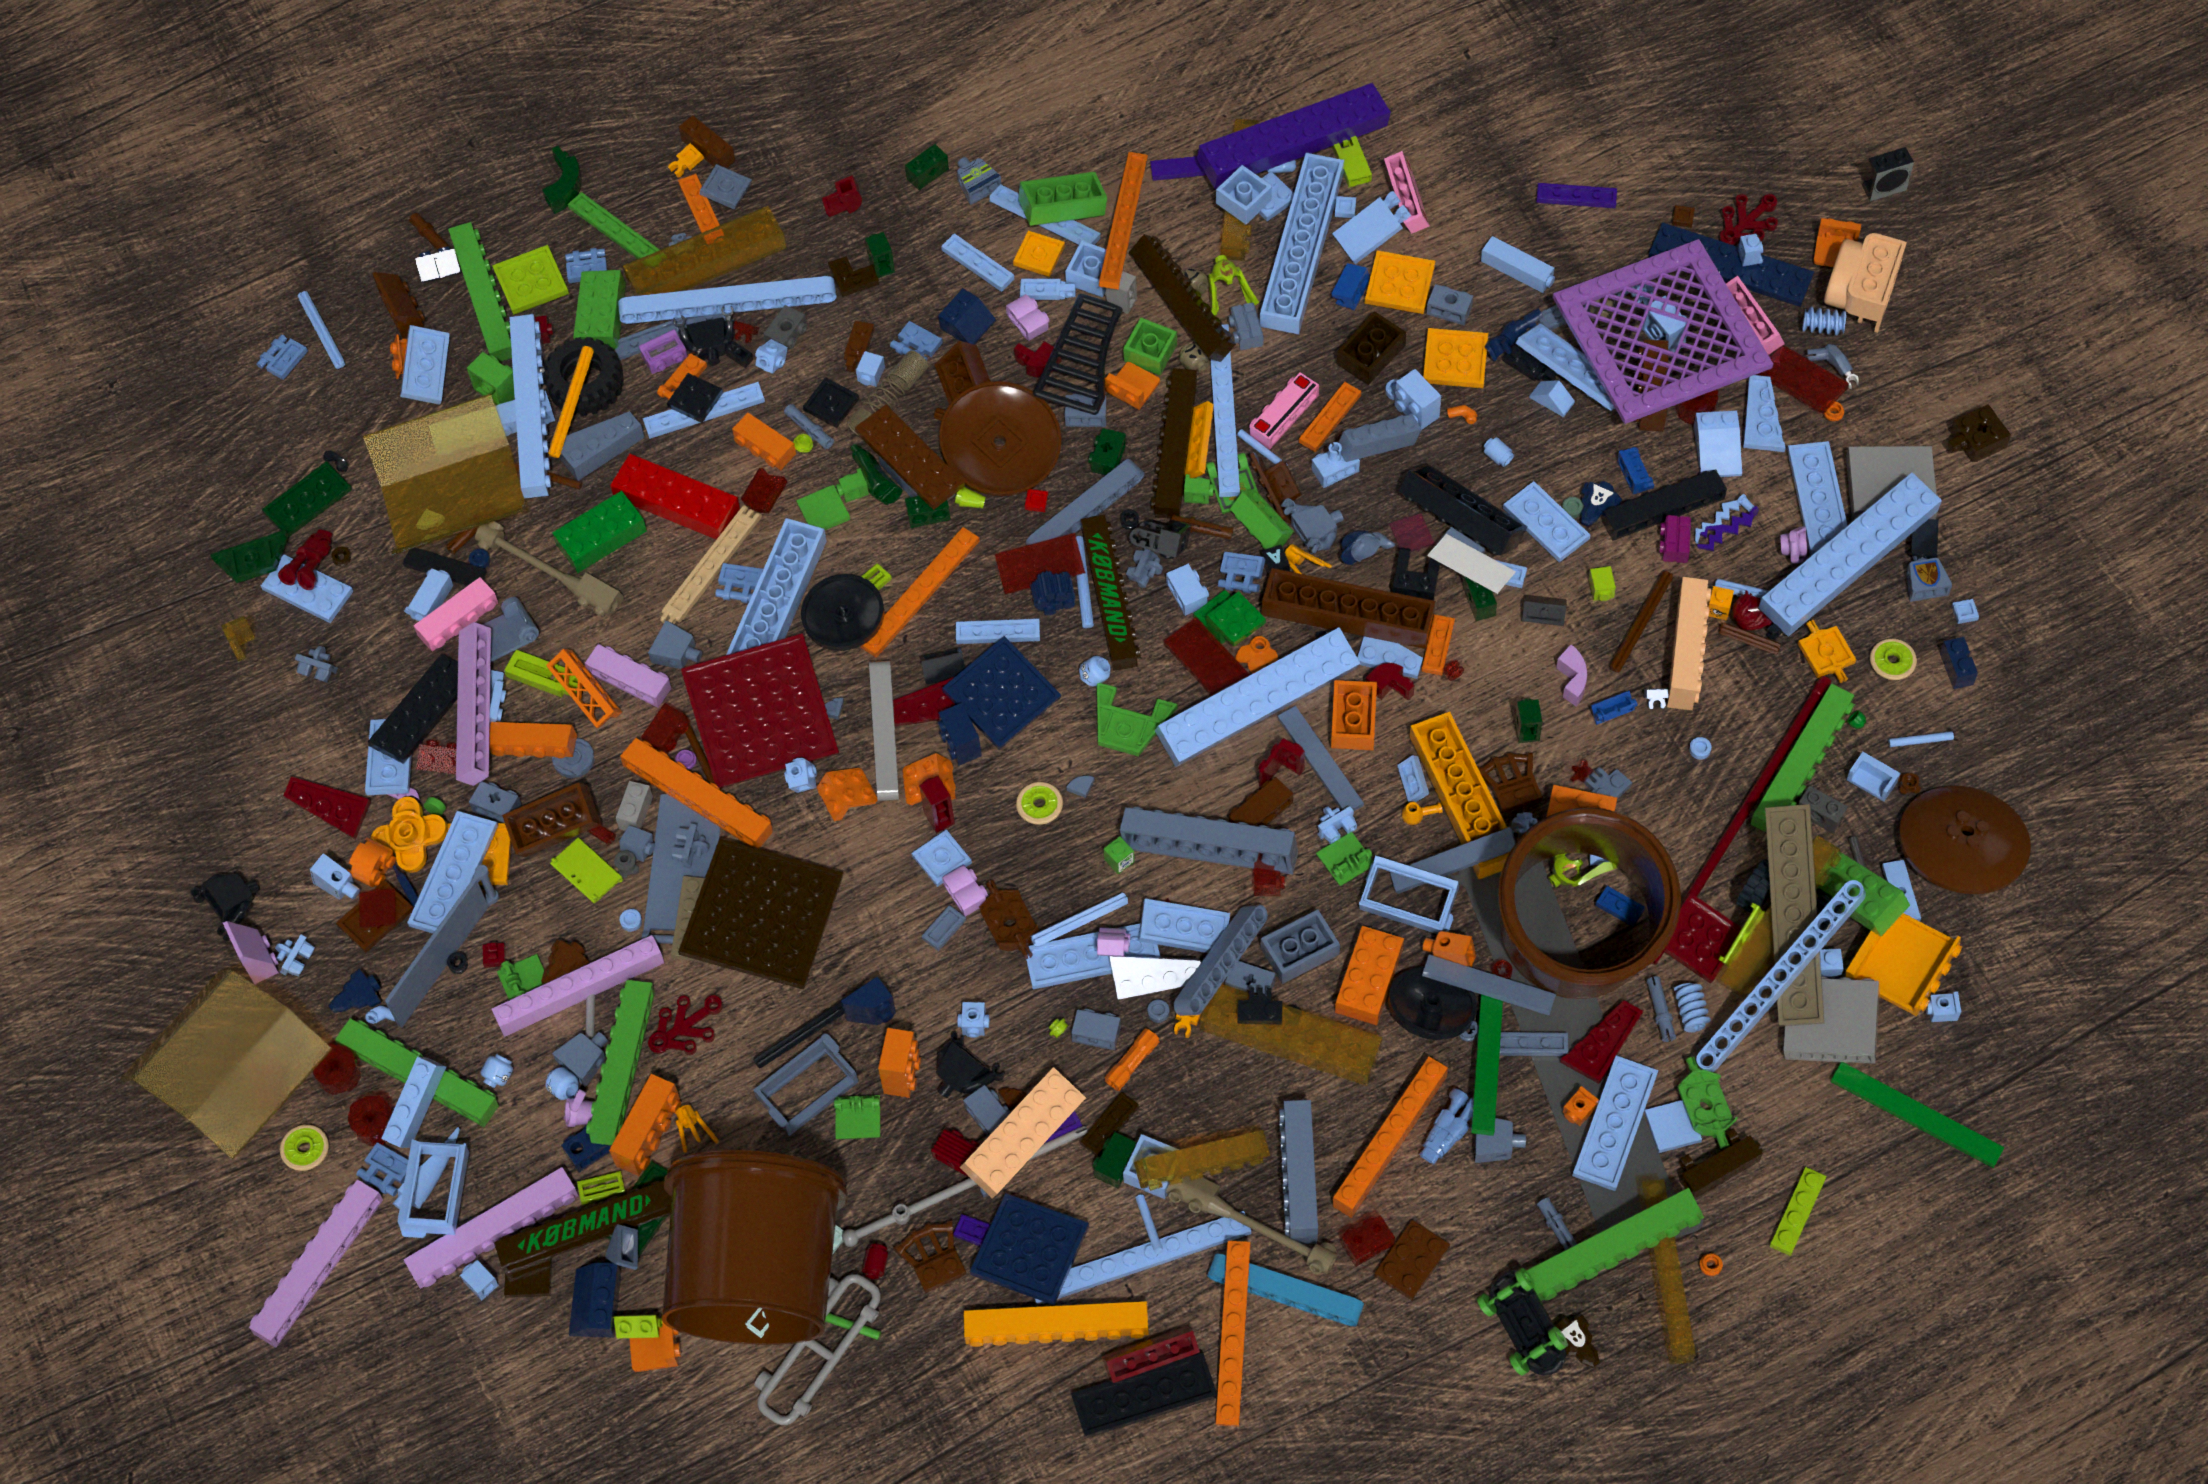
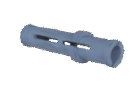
[784,404,834,449]
[1646,976,1676,1042]
[1537,1197,1577,1250]

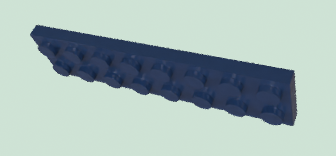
[1649,222,1814,307]

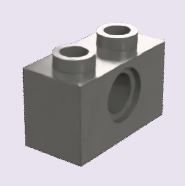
[763,305,807,352]
[1798,786,1848,834]

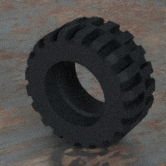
[543,337,624,416]

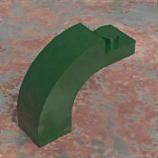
[542,146,582,214]

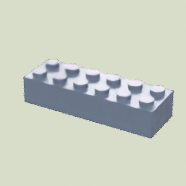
[1279,1100,1318,1244]

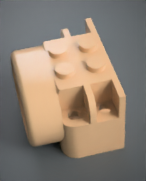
[1824,233,1907,333]

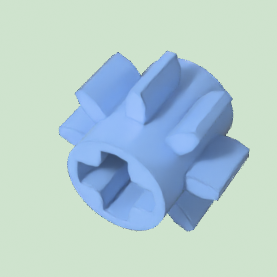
[1511,812,1538,838]

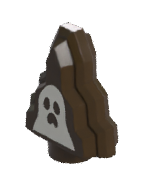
[1555,1315,1600,1368]

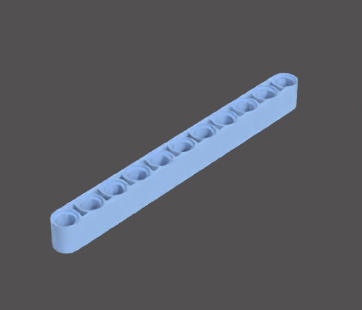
[618,276,837,324]
[1696,880,1866,1072]

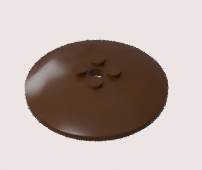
[939,381,1061,496]
[1899,786,2031,894]

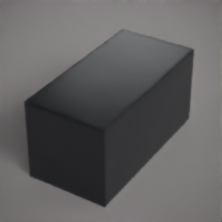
[725,341,753,368]

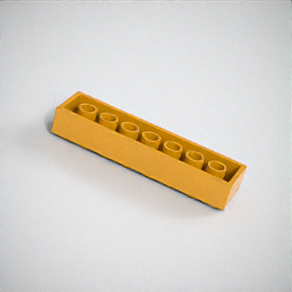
[1410,712,1510,879]

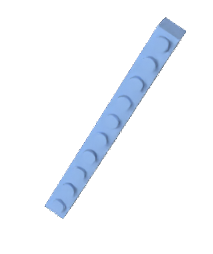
[509,314,552,499]

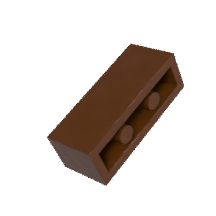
[679,115,735,168]
[1229,777,1294,827]

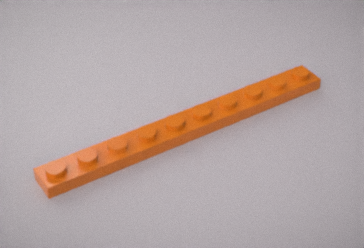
[1099,152,1148,290]

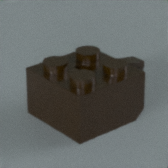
[1947,404,2011,462]

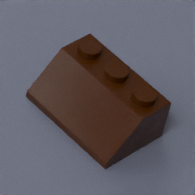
[372,272,425,339]
[934,341,990,405]

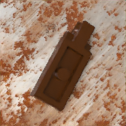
[844,321,875,372]

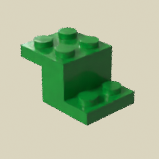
[1193,590,1266,647]

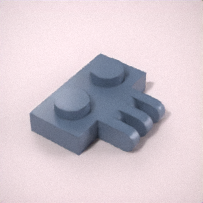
[1583,767,1632,799]

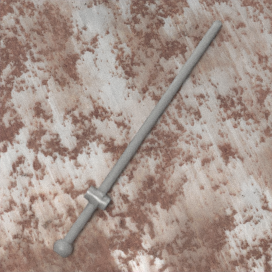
[842,1126,1088,1247]

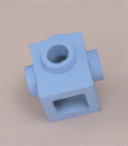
[755,339,788,373]
[784,758,817,793]
[958,1002,989,1038]

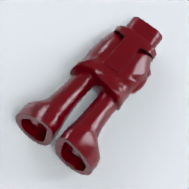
[278,529,333,590]

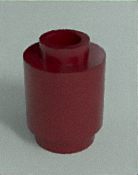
[862,1244,888,1279]

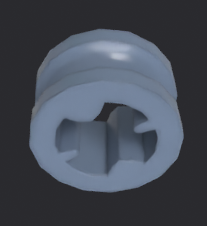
[1459,1021,1478,1042]

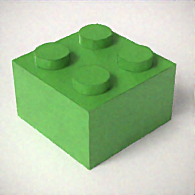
[1123,318,1177,375]
[467,352,515,405]

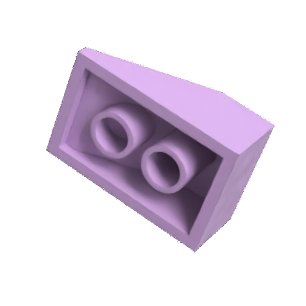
[223,921,279,984]

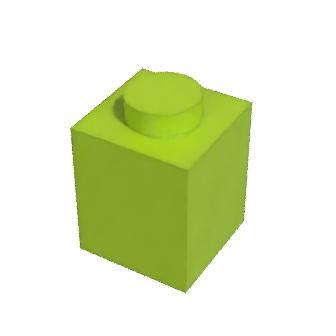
[1589,566,1616,601]

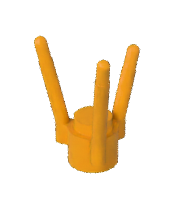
[1285,544,1332,574]
[675,1105,719,1153]

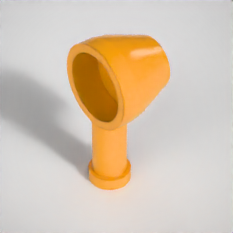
[1402,802,1443,825]

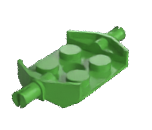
[1677,1057,1738,1149]

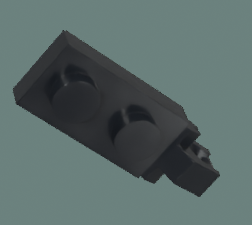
[1502,343,1556,382]

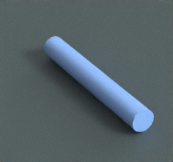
[1237,429,1288,466]
[1888,731,1954,747]
[1135,1195,1163,1254]

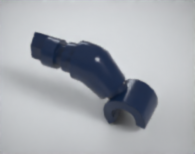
[1485,308,1544,362]

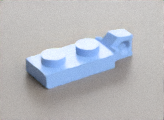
[1020,279,1076,300]

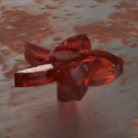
[1570,759,1593,783]

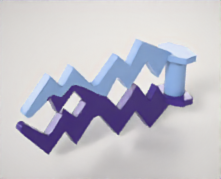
[1695,494,1759,551]

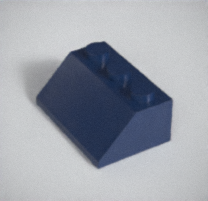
[569,1263,622,1338]

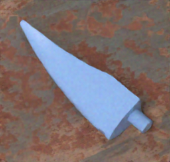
[393,1127,460,1209]

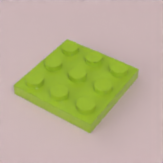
[492,245,569,315]

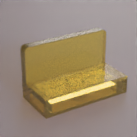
[221,616,255,662]

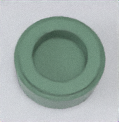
[1562,497,1583,518]

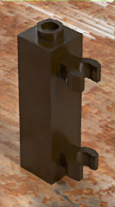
[1679,1128,1763,1199]

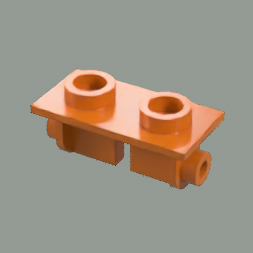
[390,335,407,379]

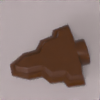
[541,940,590,984]

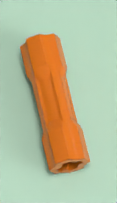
[1104,1028,1160,1091]

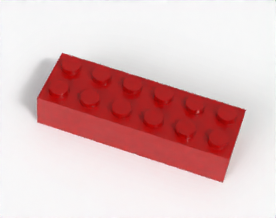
[610,454,740,540]

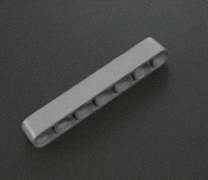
[869,661,899,801]

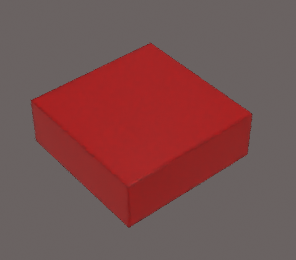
[1025,489,1049,512]

